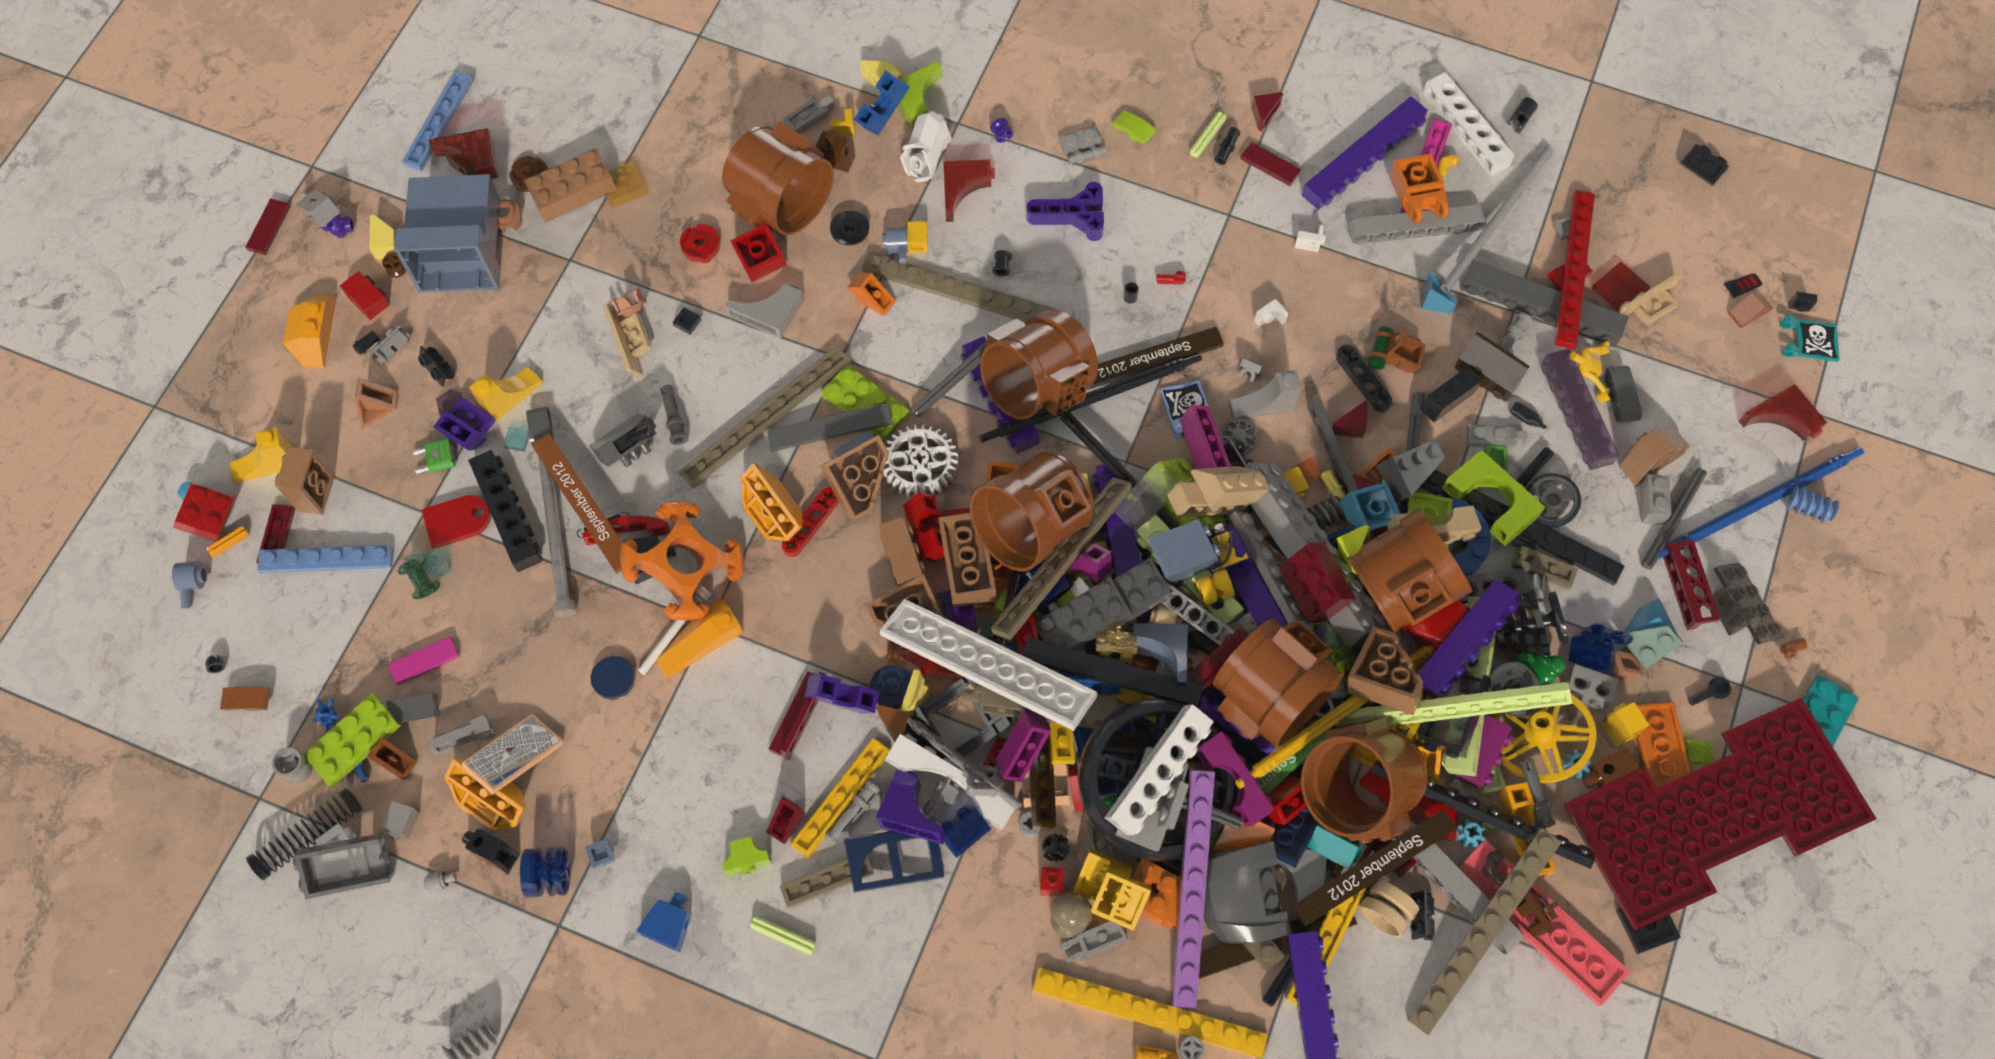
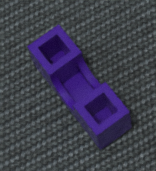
[804,674,880,714]

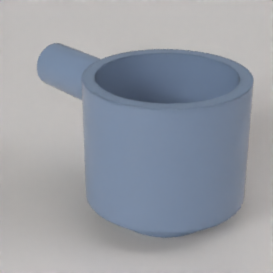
[882,226,908,264]
[172,561,207,609]

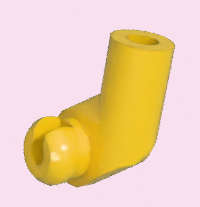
[1438,154,1459,178]

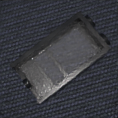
[1418,670,1492,759]

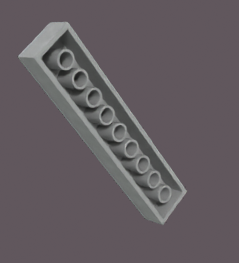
[1245,462,1391,649]

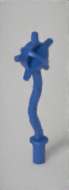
[313,699,369,783]

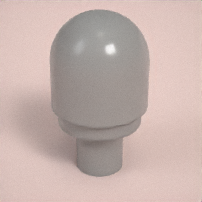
[424,871,457,892]

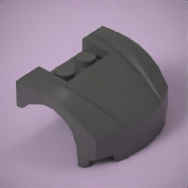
[1203,841,1291,944]

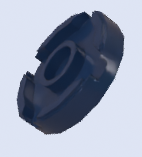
[590,656,636,700]
[869,665,911,709]

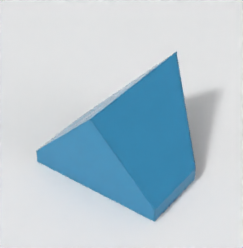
[1422,273,1458,314]
[1624,599,1678,635]

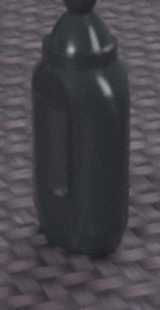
[1509,401,1547,429]

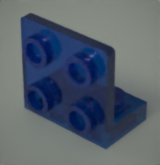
[1568,623,1633,676]

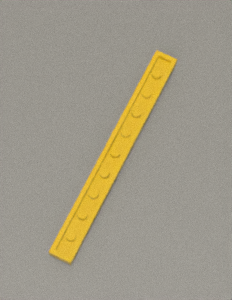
[1033,968,1268,1059]

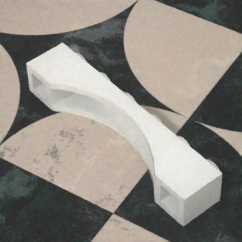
[885,734,1014,830]

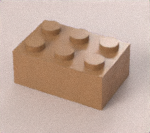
[275,447,335,515]
[879,517,926,588]

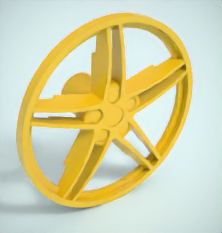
[1492,694,1596,783]

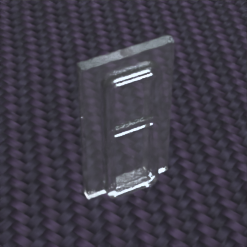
[1114,463,1177,532]

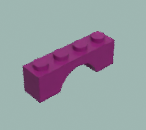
[1053,543,1112,583]
[1196,731,1275,827]

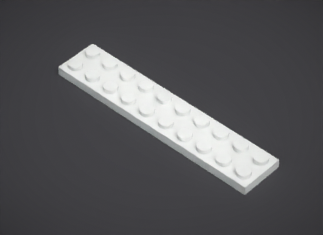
[880,599,1097,731]

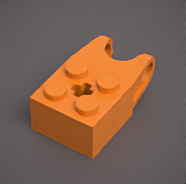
[1389,153,1448,223]
[1132,859,1181,931]

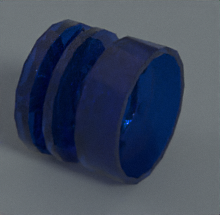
[520,846,571,898]

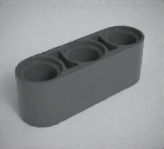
[1604,366,1642,423]

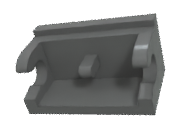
[387,692,439,724]

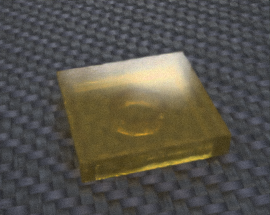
[605,162,648,209]

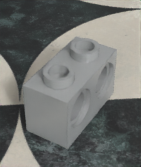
[1566,664,1618,709]

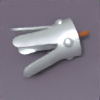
[1527,573,1545,603]

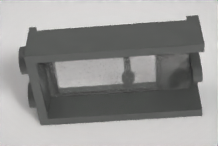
[293,831,394,899]

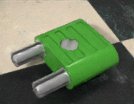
[412,437,456,474]

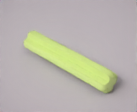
[1190,111,1226,158]
[750,916,816,954]

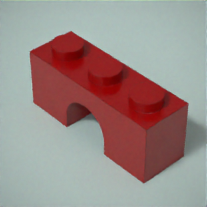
[903,492,944,562]

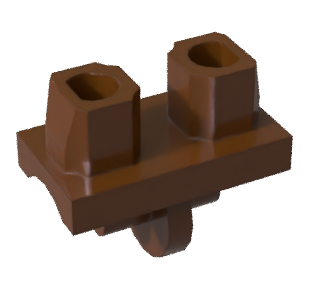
[1516,894,1558,937]

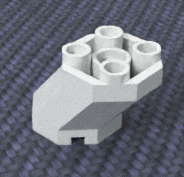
[900,111,952,183]

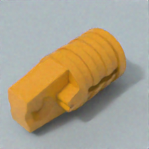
[1135,1045,1178,1059]

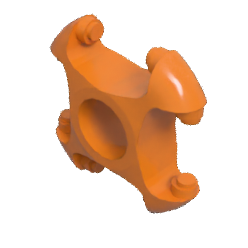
[620,501,744,621]

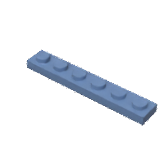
[402,71,474,171]
[257,545,393,573]

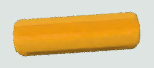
[206,526,249,557]

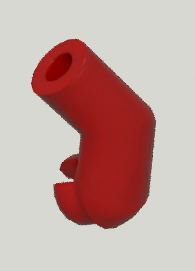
[1156,270,1186,285]

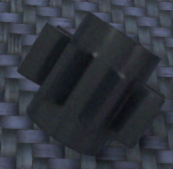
[1042,833,1070,863]

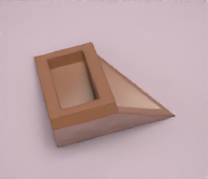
[355,378,397,429]
[1596,642,1643,681]

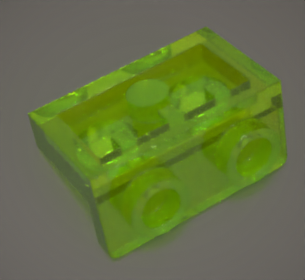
[1329,643,1357,697]

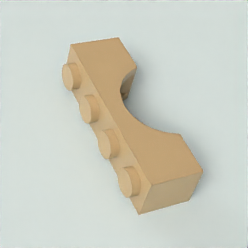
[1387,506,1482,544]

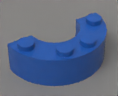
[1452,498,1491,576]

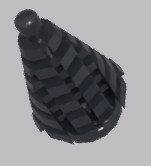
[1495,588,1569,655]

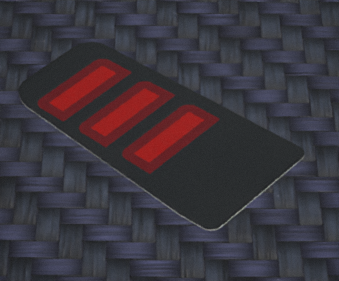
[1724,274,1763,298]

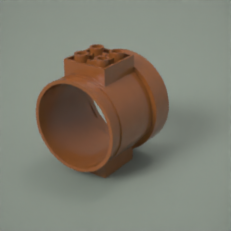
[722,121,834,235]
[980,309,1098,420]
[970,452,1094,571]
[1347,509,1472,633]
[1213,618,1344,748]
[1301,717,1427,844]

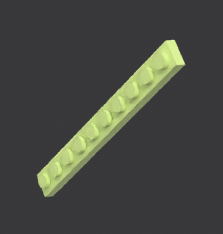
[1336,682,1573,727]

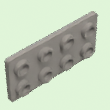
[1115,747,1189,852]

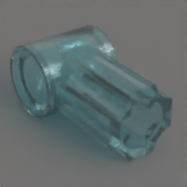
[403,550,452,576]

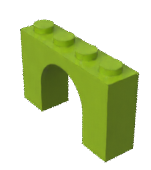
[1442,450,1545,546]

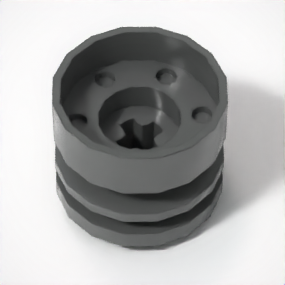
[1489,662,1542,717]

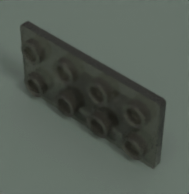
[1712,563,1784,644]

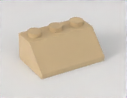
[1191,466,1270,508]

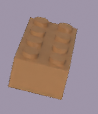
[524,148,617,223]
[939,513,996,608]

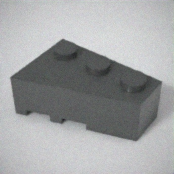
[1377,439,1445,503]

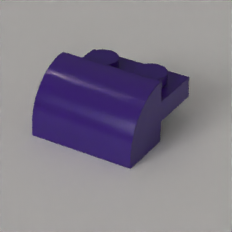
[433,397,496,451]

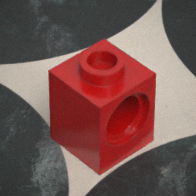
[1040,867,1064,896]

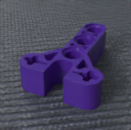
[1026,182,1104,241]

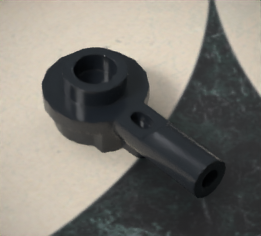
[1688,677,1731,706]

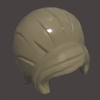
[1050,893,1093,938]

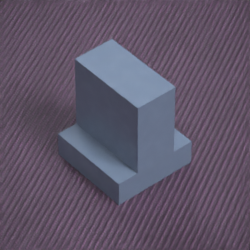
[394,174,500,293]

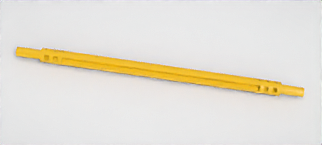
[1235,645,1436,789]

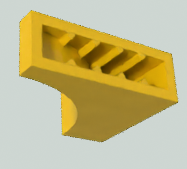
[469,367,543,422]
[229,428,293,484]

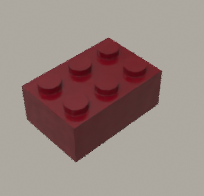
[1279,542,1356,623]

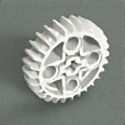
[883,424,958,498]

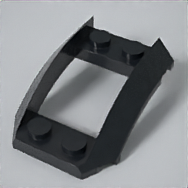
[907,677,1012,759]

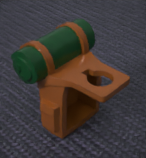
[1368,326,1426,373]

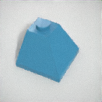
[1340,482,1400,531]

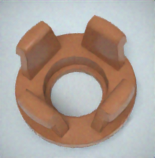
[497,199,522,234]
[611,288,647,318]

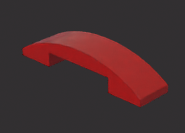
[582,516,671,546]

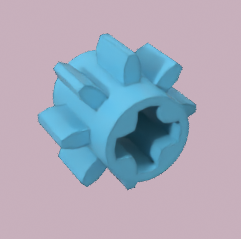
[1562,749,1592,779]
[1456,819,1485,849]

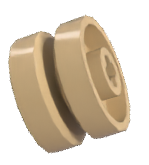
[1357,880,1419,938]

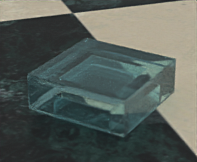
[503,427,529,452]

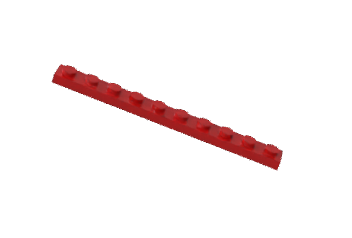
[1554,190,1595,350]

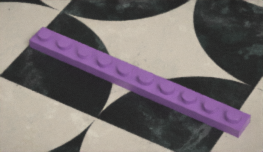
[1171,769,1215,1008]

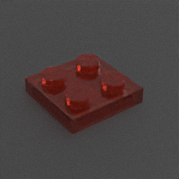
[1592,262,1650,312]

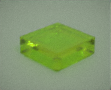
[1685,740,1711,765]

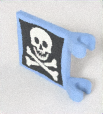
[1160,380,1215,438]

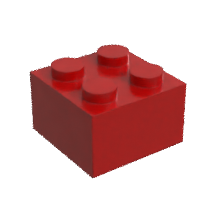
[730,223,787,283]
[173,483,234,542]

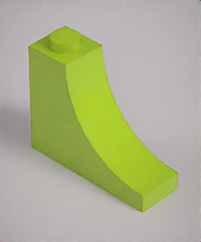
[897,60,942,129]

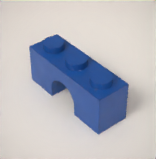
[854,70,910,135]

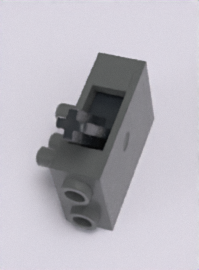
[589,413,657,467]

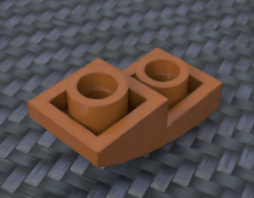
[220,687,270,711]

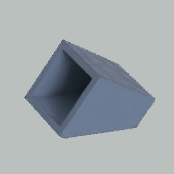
[1147,519,1221,585]

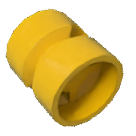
[1195,569,1235,606]

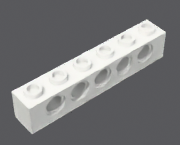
[1423,72,1515,176]
[1104,704,1214,835]

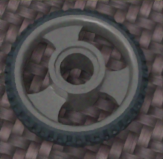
[1526,473,1581,527]

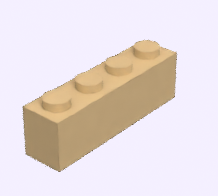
[1167,481,1250,517]

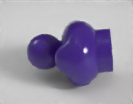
[320,214,354,238]

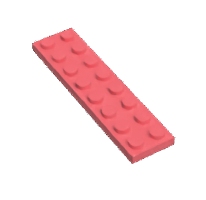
[1459,839,1631,1007]

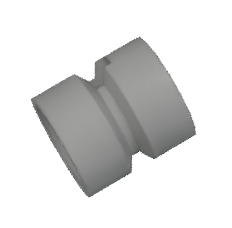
[272,747,312,784]

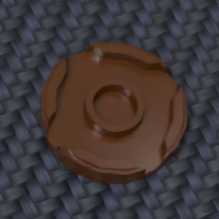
[509,156,548,192]

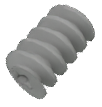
[442,1017,497,1059]

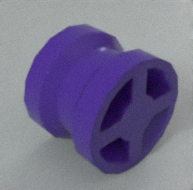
[990,118,1013,143]

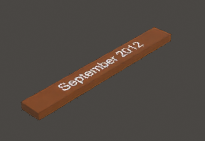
[531,434,623,573]

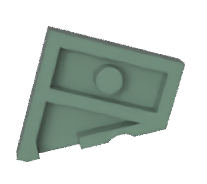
[1618,624,1683,669]

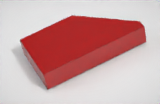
[1068,764,1084,813]

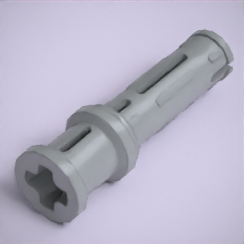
[1497,312,1534,351]
[826,780,883,844]

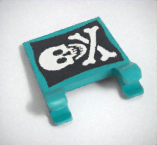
[1780,315,1839,362]

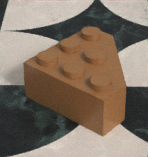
[1619,427,1690,486]
[820,435,889,522]
[866,574,948,629]
[1347,626,1423,715]

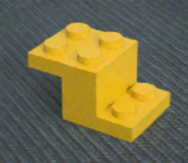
[1073,849,1152,931]

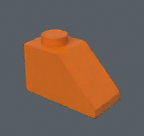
[847,273,896,316]

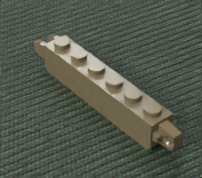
[962,683,1126,729]

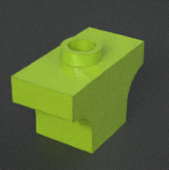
[722,836,771,876]

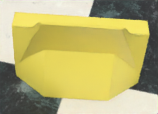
[900,669,931,719]

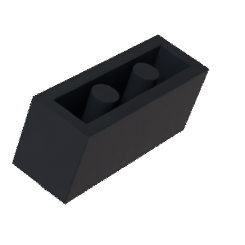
[1419,366,1484,423]

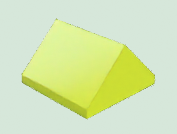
[1337,525,1371,581]

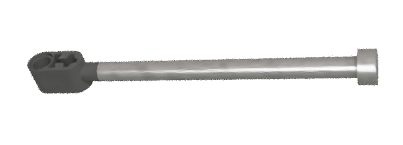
[526,407,576,618]

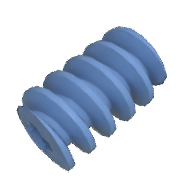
[1787,485,1840,524]

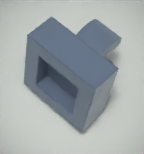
[585,838,615,870]

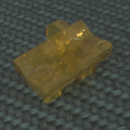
[1096,625,1138,662]

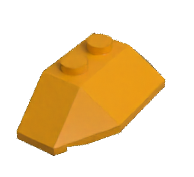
[283,295,337,368]
[740,463,802,541]
[444,758,526,831]

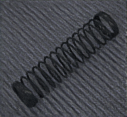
[246,788,363,880]

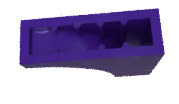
[876,770,946,845]

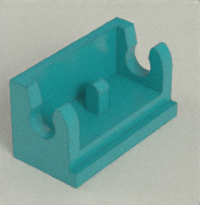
[1308,824,1365,870]

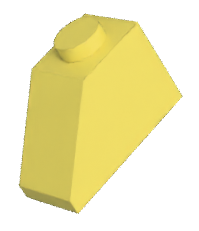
[860,60,903,92]
[369,215,396,259]

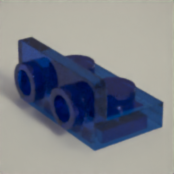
[941,805,991,858]

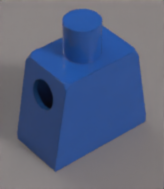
[636,892,691,953]

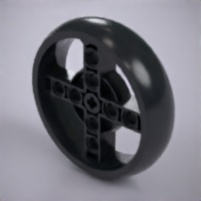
[1078,699,1237,861]

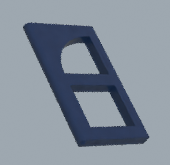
[844,831,944,893]

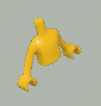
[1569,341,1611,403]

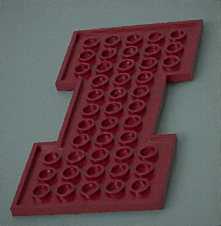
[1564,698,1877,931]

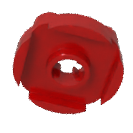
[680,224,720,264]

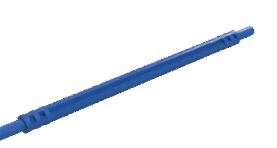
[1654,447,1864,559]

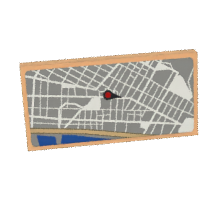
[462,714,563,795]

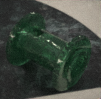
[398,556,441,599]

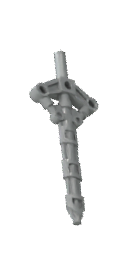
[907,718,1022,810]

